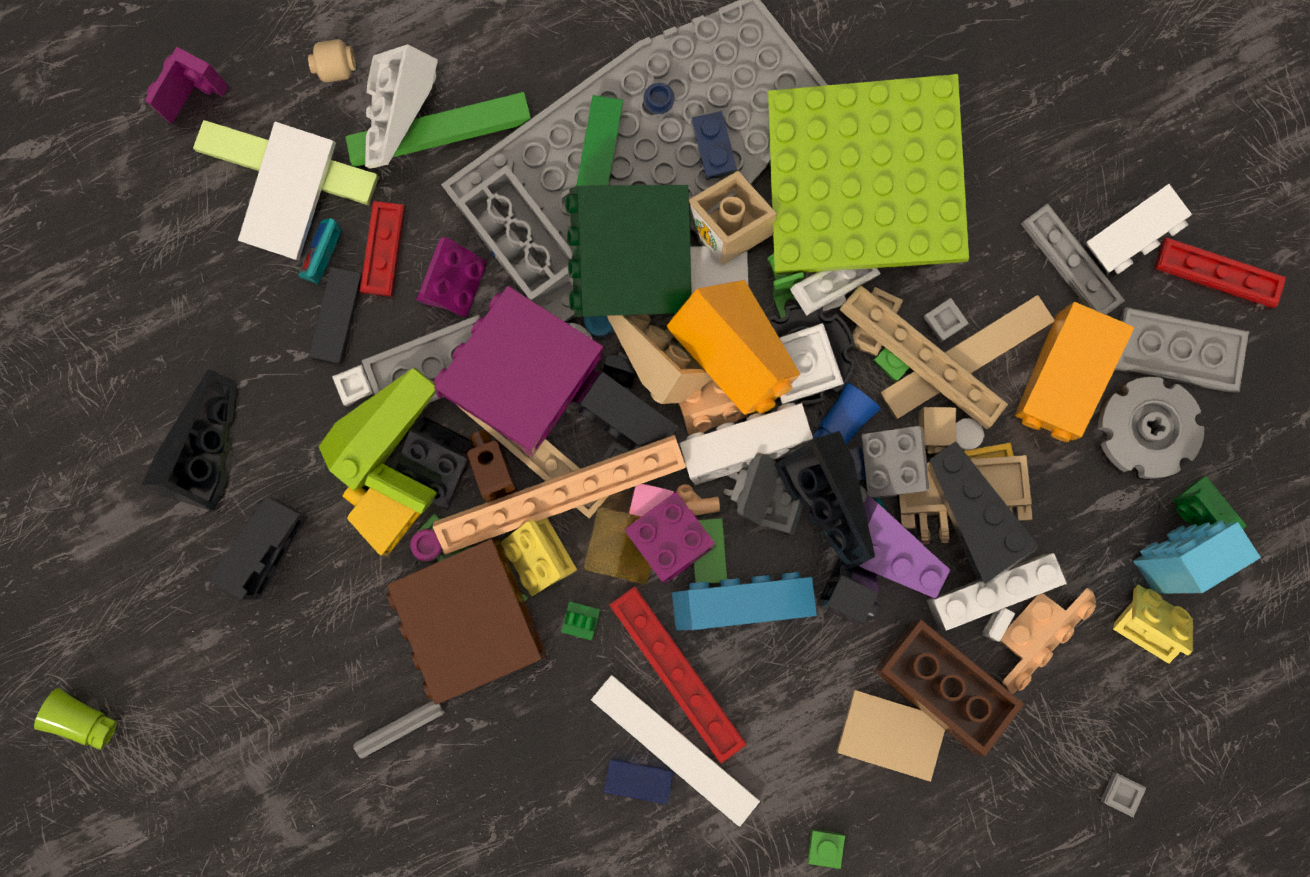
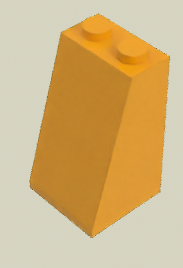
[667,280,801,415]
[1015,302,1134,442]

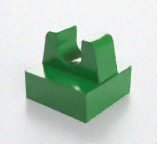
[561,601,601,641]

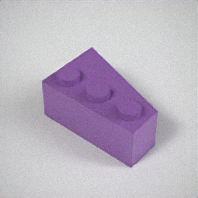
[859,495,950,599]

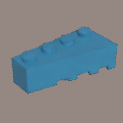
[672,572,817,630]

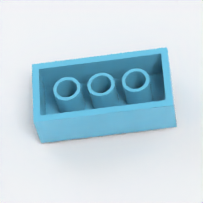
[1134,520,1261,594]

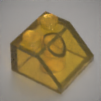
[583,507,651,585]

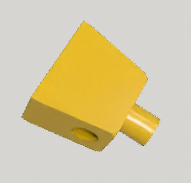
[343,487,421,557]

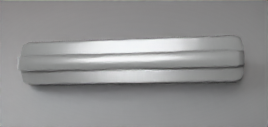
[354,700,444,758]

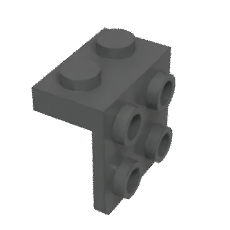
[737,452,804,535]

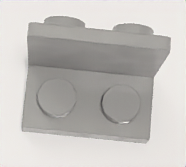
[862,426,929,498]

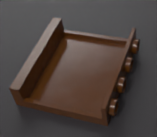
[387,539,548,705]

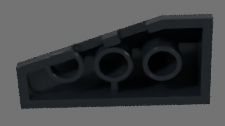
[142,370,237,511]
[775,431,875,570]

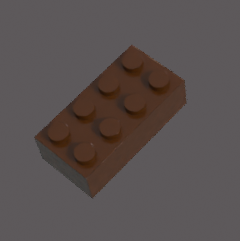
[874,620,1024,756]

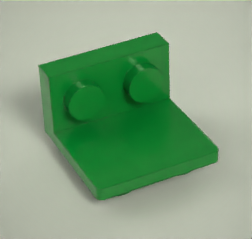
[1172,476,1246,529]

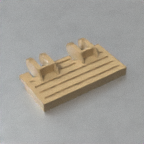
[899,455,1033,544]

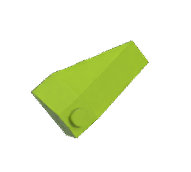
[319,368,436,491]

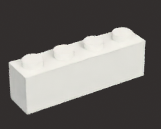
[680,403,813,485]
[927,553,1067,631]

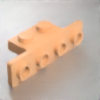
[1000,588,1096,694]

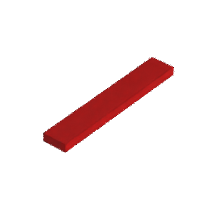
[609,587,747,764]

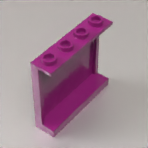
[434,286,603,458]

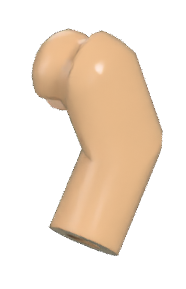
[676,484,720,516]

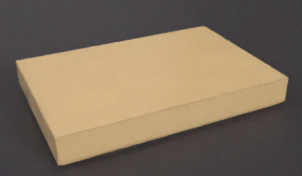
[836,690,945,782]

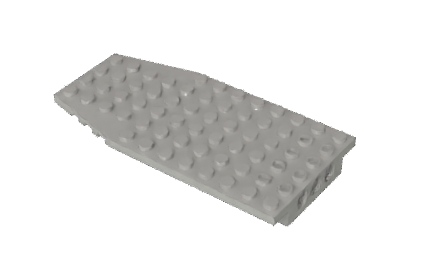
[441,0,827,322]

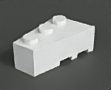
[1086,184,1192,274]

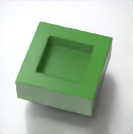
[872,347,910,383]
[807,829,845,869]

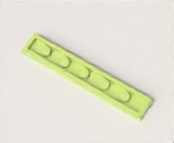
[193,120,379,206]

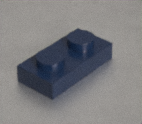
[691,111,737,180]

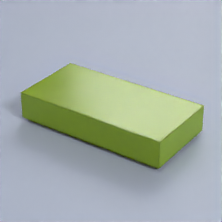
[365,463,437,514]

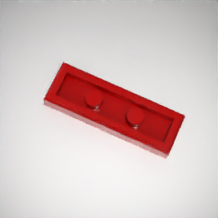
[360,201,406,297]

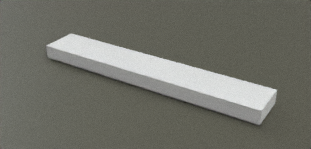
[591,675,760,827]

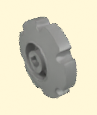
[1098,377,1204,479]

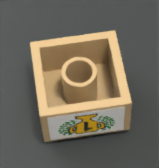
[689,171,777,265]

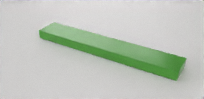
[345,92,531,167]

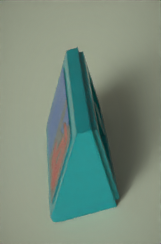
[298,218,342,284]

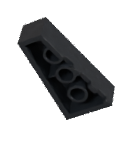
[928,441,1039,589]

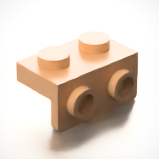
[678,379,748,435]

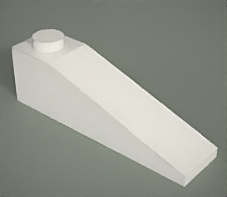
[365,44,438,169]

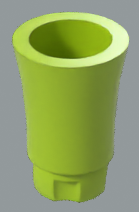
[34,687,117,750]

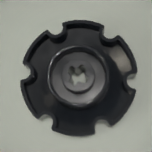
[768,304,855,405]

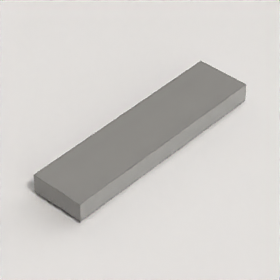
[1021,203,1125,315]

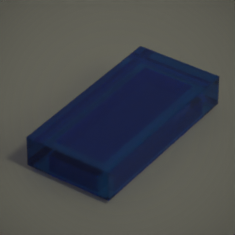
[604,759,673,805]

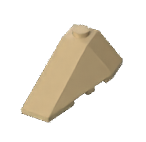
[607,314,712,404]

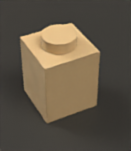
[918,407,956,454]

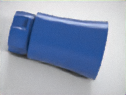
[813,382,881,445]

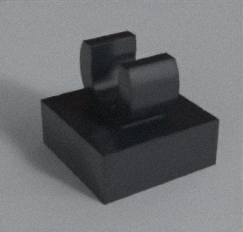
[603,346,636,388]

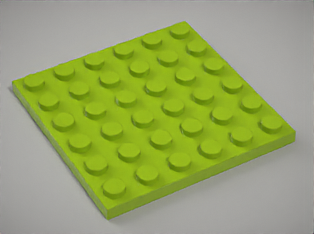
[768,74,969,274]

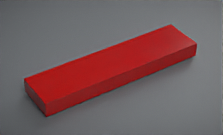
[1154,238,1286,308]

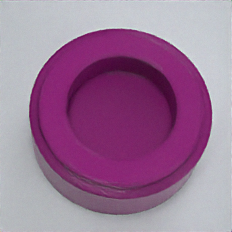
[410,529,443,561]

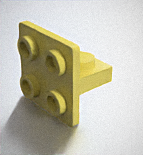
[501,518,577,596]
[1113,585,1193,664]

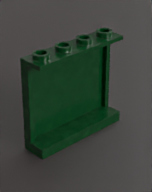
[565,185,692,317]

